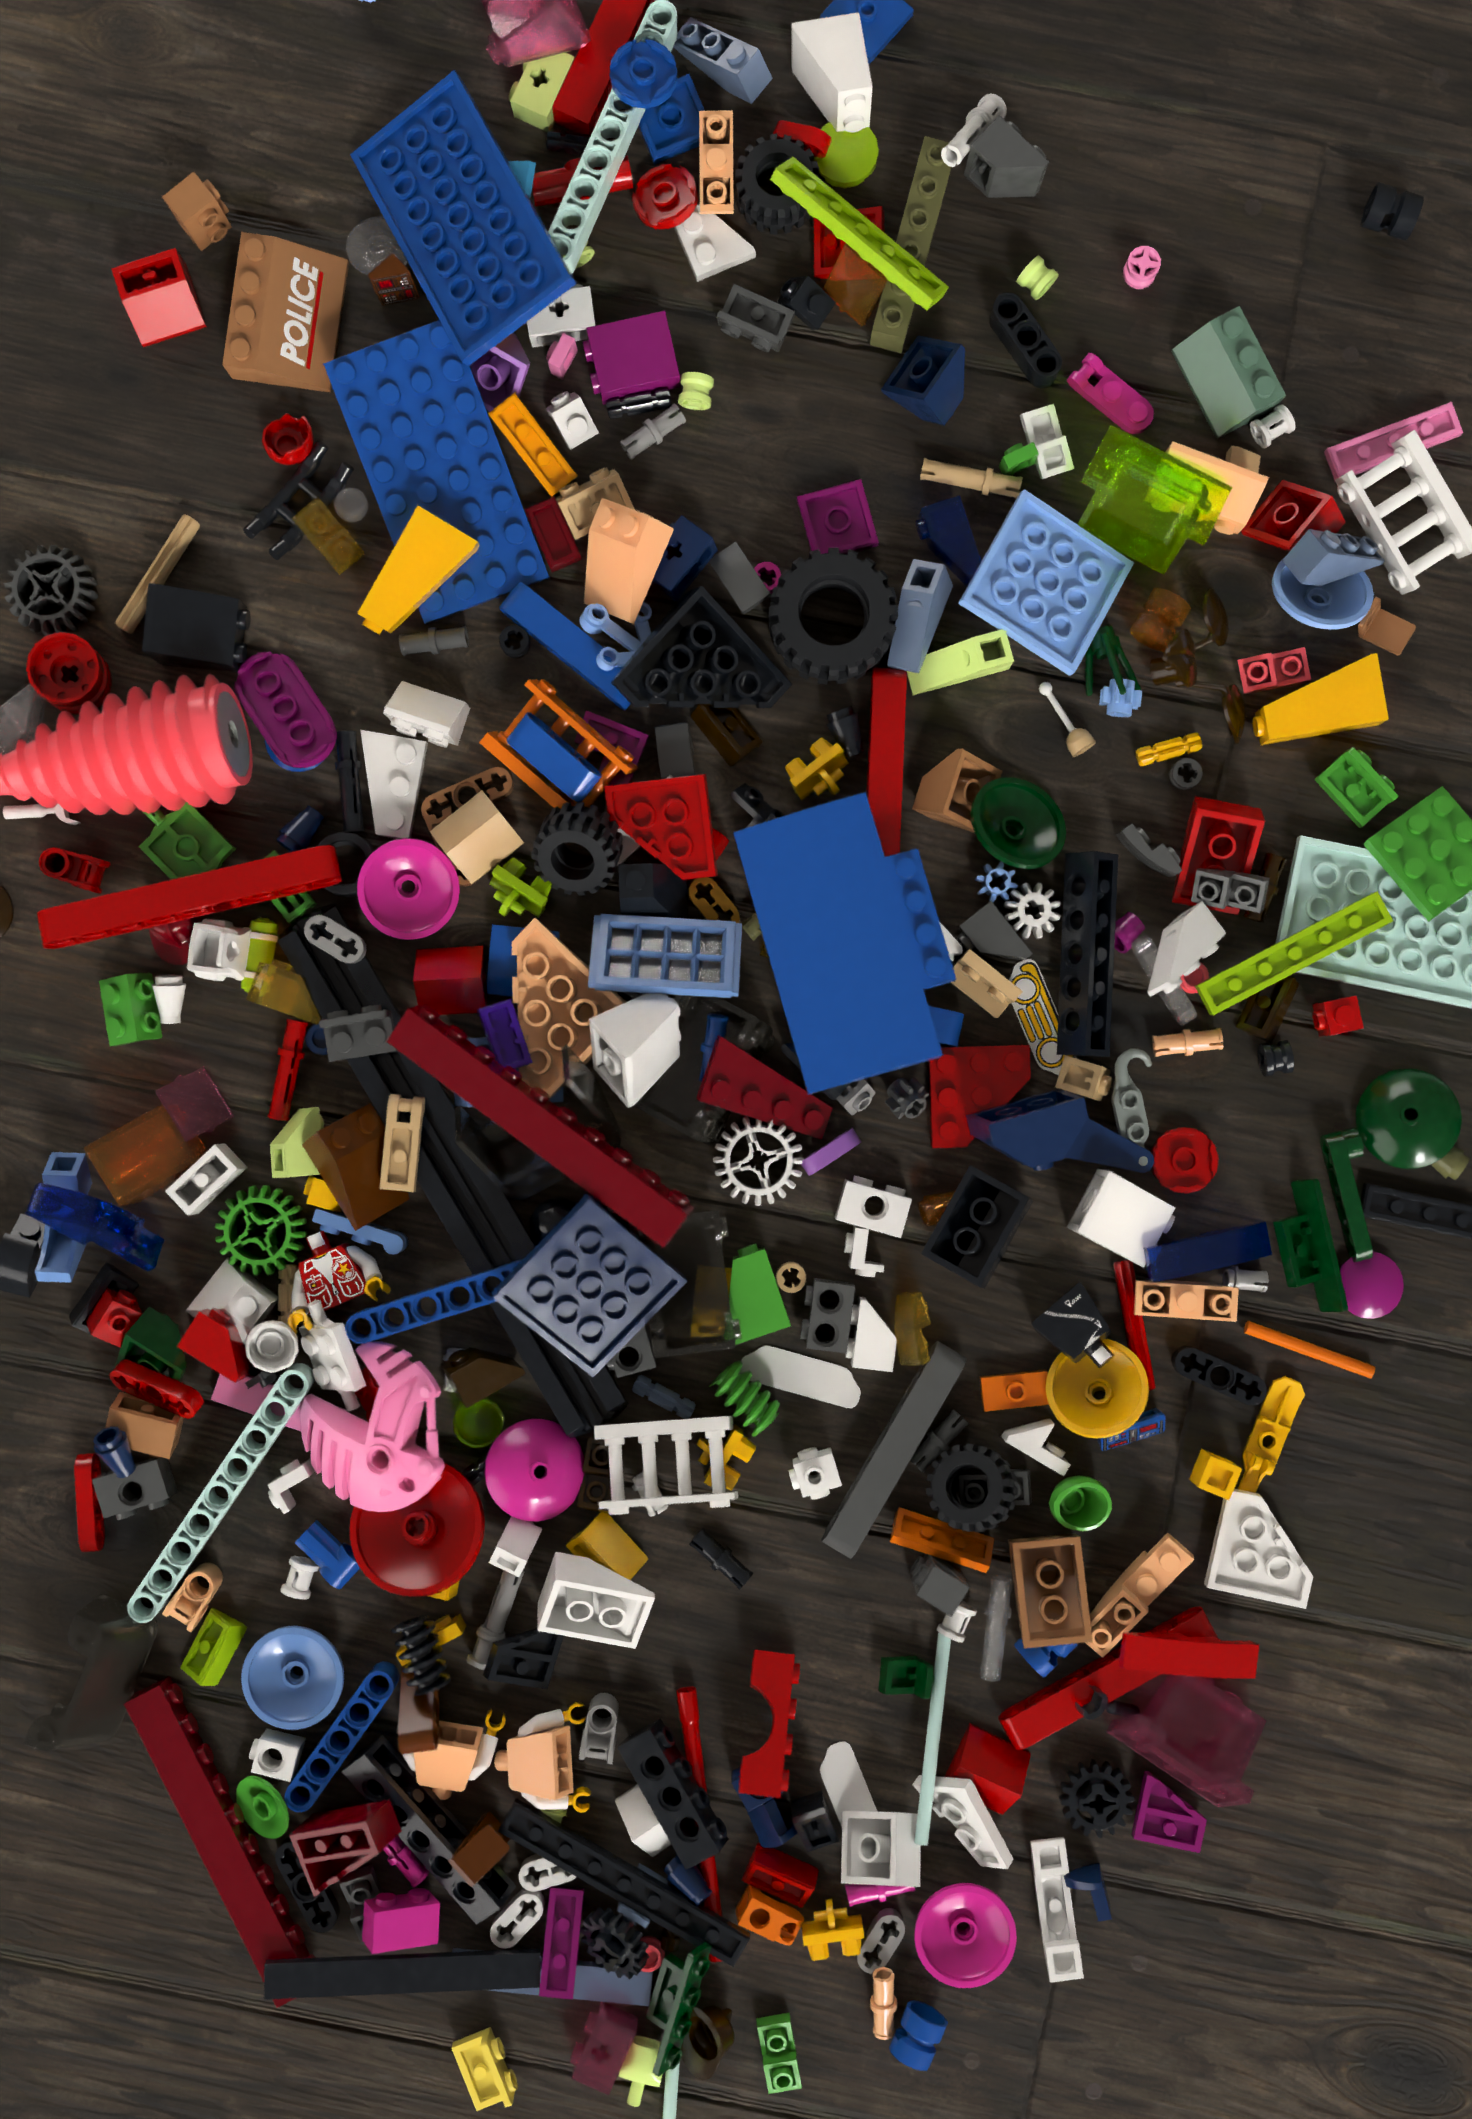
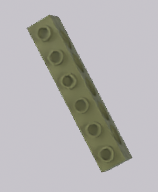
[870,136,952,353]

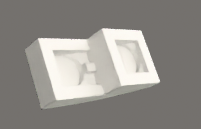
[1020,404,1074,479]

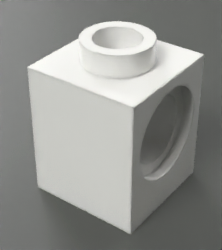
[489,1516,542,1577]
[249,1729,306,1782]

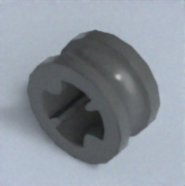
[1169,758,1203,790]

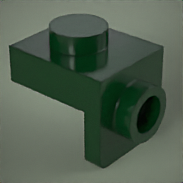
[878,1656,934,1699]

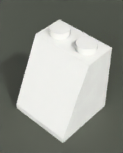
[791,13,872,133]
[589,993,681,1108]
[1067,1169,1175,1268]

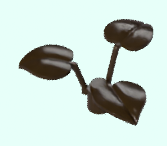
[1150,588,1246,745]

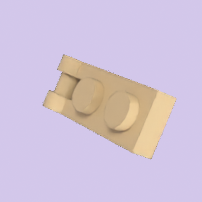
[380,1094,425,1192]

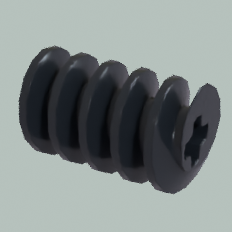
[391,1615,451,1696]

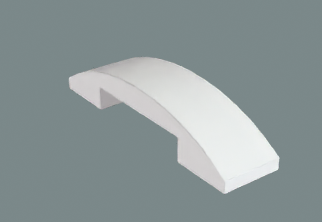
[1030,1837,1084,1983]

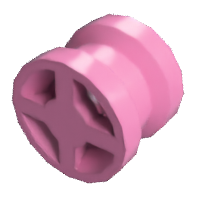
[1123,246,1161,289]

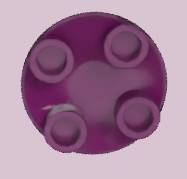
[1340,1252,1404,1319]

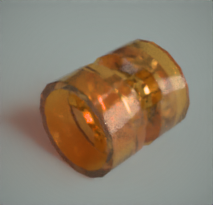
[1129,588,1191,652]

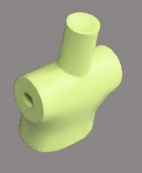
[618,2036,662,2107]

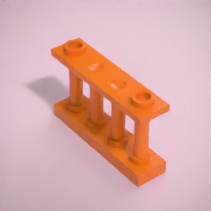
[479,679,638,809]

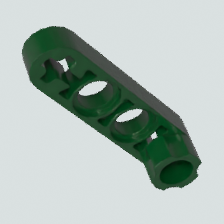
[1320,1127,1373,1262]

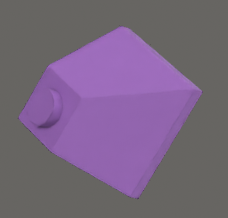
[469,333,530,412]

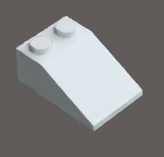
[537,1552,655,1649]

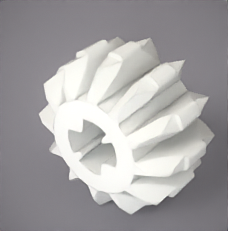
[1003,883,1061,939]

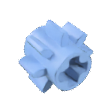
[1099,679,1142,717]
[975,861,1018,903]

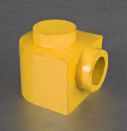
[304,1175,342,1212]

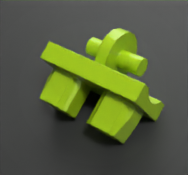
[489,857,552,918]

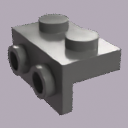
[717,284,795,352]

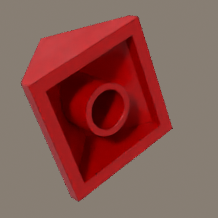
[413,946,487,1015]
[944,1723,1031,1815]

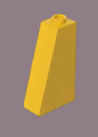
[357,506,480,635]
[1252,653,1389,745]

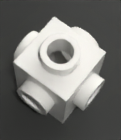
[788,1447,842,1499]

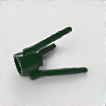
[1085,626,1141,696]

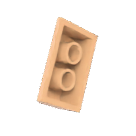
[1145,442,1269,535]

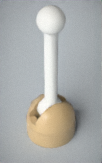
[1039,682,1096,757]

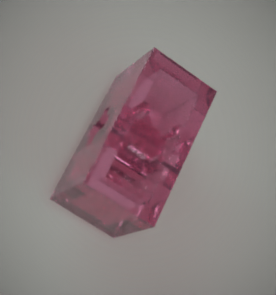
[569,2002,638,2095]

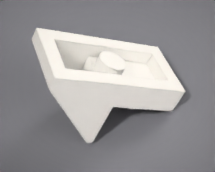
[1001,1419,1070,1476]

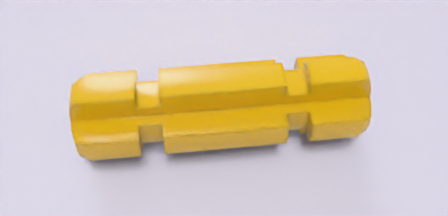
[1136,732,1202,766]

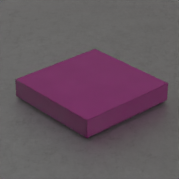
[797,479,879,554]

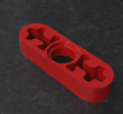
[110,1359,204,1419]
[74,1453,105,1552]

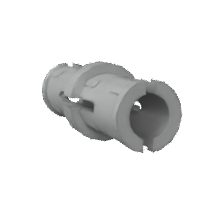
[620,403,686,460]

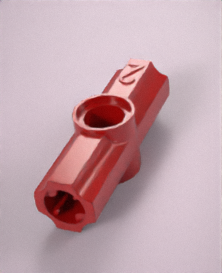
[532,156,633,207]

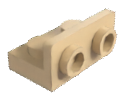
[555,467,635,540]
[950,949,1023,1018]

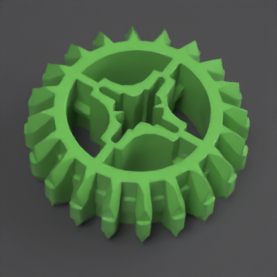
[215,1185,308,1276]

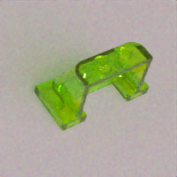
[1077,425,1233,575]

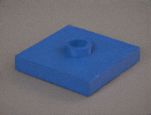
[820,0,914,64]

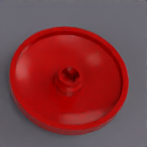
[350,1463,485,1597]

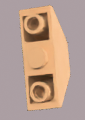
[699,110,734,214]
[1134,1280,1239,1322]

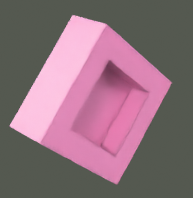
[546,333,578,380]

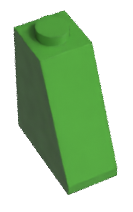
[725,1243,791,1348]

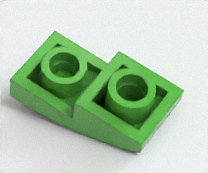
[756,2013,802,2094]

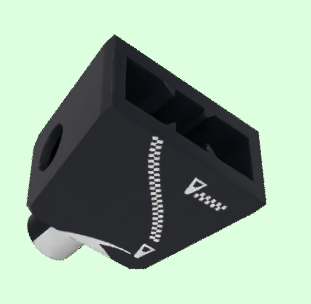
[1031,1282,1114,1368]

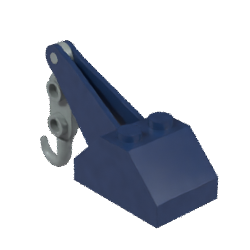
[966,1048,1154,1173]

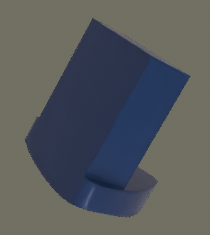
[746,1799,798,1848]
[1064,1863,1112,1922]

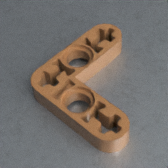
[421,767,514,887]

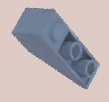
[673,17,773,104]
[1282,529,1385,586]
[887,559,953,673]

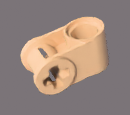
[162,1563,223,1633]

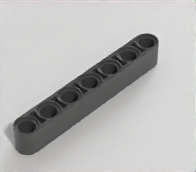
[821,1341,967,1559]

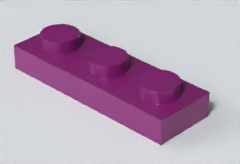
[539,1886,585,2000]

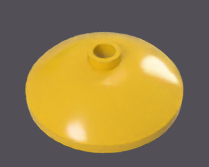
[1046,1339,1149,1438]

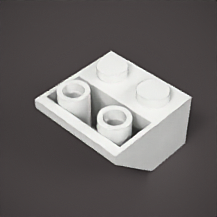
[383,681,470,748]

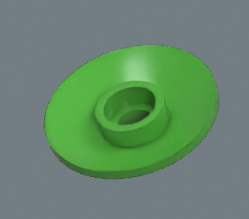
[236,1776,289,1839]

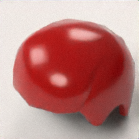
[262,413,314,465]

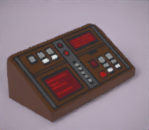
[368,253,420,306]

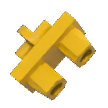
[785,737,848,800]
[696,1425,756,1490]
[802,1899,864,1961]

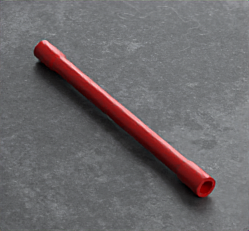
[676,1686,723,1962]

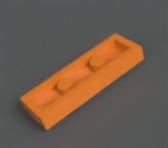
[890,1507,995,1573]

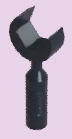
[1075,1685,1140,1720]

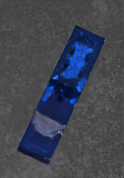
[1143,1222,1272,1282]

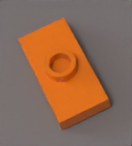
[979,1370,1049,1412]

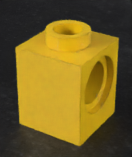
[1189,1448,1242,1500]

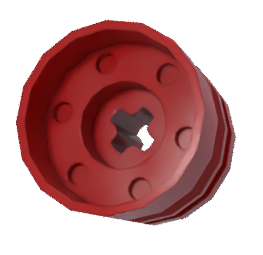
[26,632,112,715]

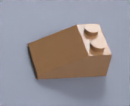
[1008,1533,1093,1648]

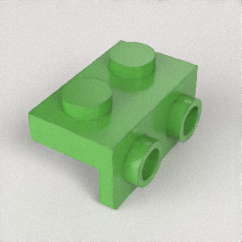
[1314,747,1398,828]
[99,973,162,1047]

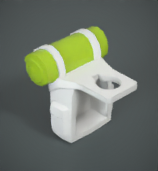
[187,918,279,995]

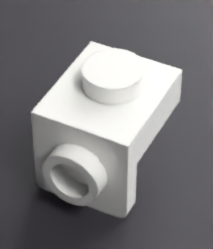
[546,391,599,450]
[844,1226,884,1277]
[268,1459,315,1514]

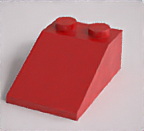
[1172,796,1265,915]

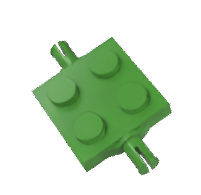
[139,802,236,880]

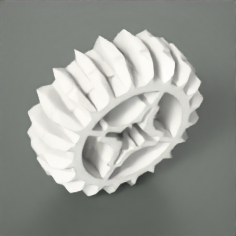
[713,1116,804,1206]

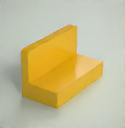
[565,1512,648,1580]

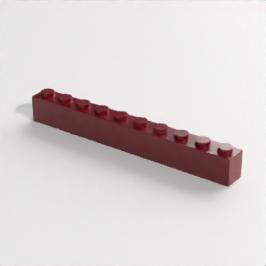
[386,1005,694,1248]
[124,1676,316,2008]

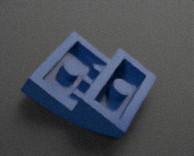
[487,924,560,997]

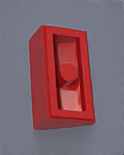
[741,1842,819,1908]

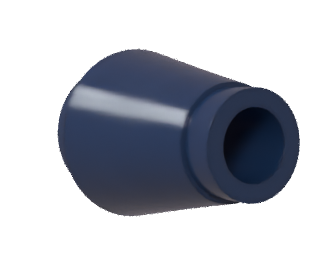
[276,806,324,852]
[94,1426,136,1478]
[663,1855,712,1906]

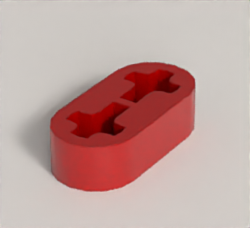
[773,120,832,158]

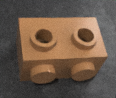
[162,172,232,251]
[106,1392,184,1459]

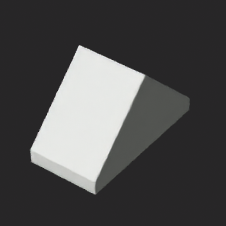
[615,1784,671,1857]

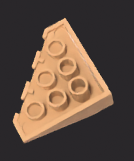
[512,918,626,1098]

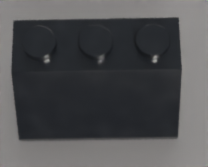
[921,1165,1033,1289]

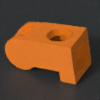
[735,1884,804,1946]

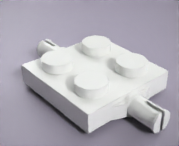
[299,1300,366,1411]

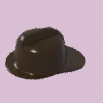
[681,2006,735,2080]

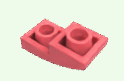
[1237,647,1311,694]

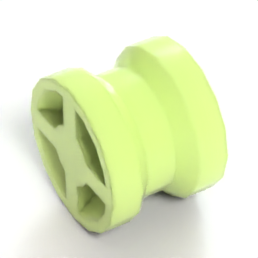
[1016,255,1059,300]
[678,372,714,410]

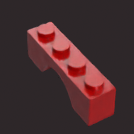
[738,1650,800,1798]

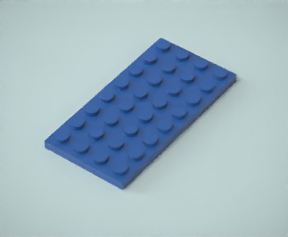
[350,70,577,366]
[324,320,550,625]

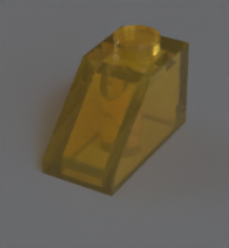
[246,959,320,1025]

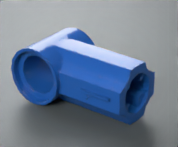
[295,1520,360,1589]

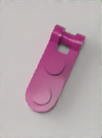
[1067,353,1154,434]

